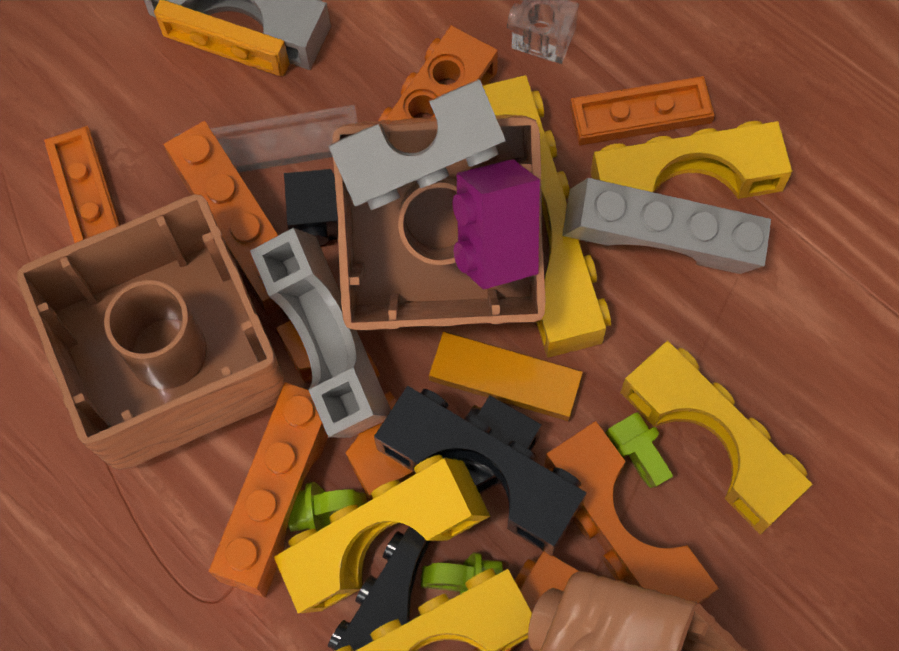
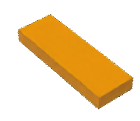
[154,0,290,77]
[429,332,583,421]

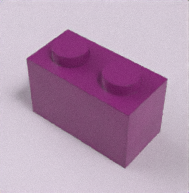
[453,159,540,290]

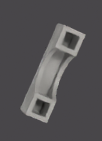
[144,0,331,70]
[562,178,771,274]
[250,228,391,438]

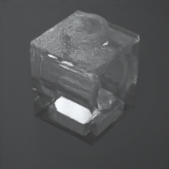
[507,0,579,64]

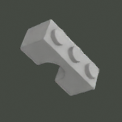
[328,79,506,210]

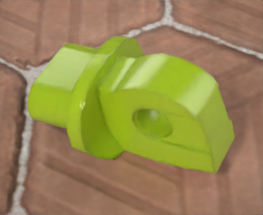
[605,412,673,488]
[288,482,367,532]
[421,552,503,594]

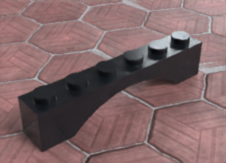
[328,395,542,651]

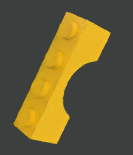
[590,121,792,199]
[620,340,813,535]
[274,455,490,613]
[336,568,532,651]

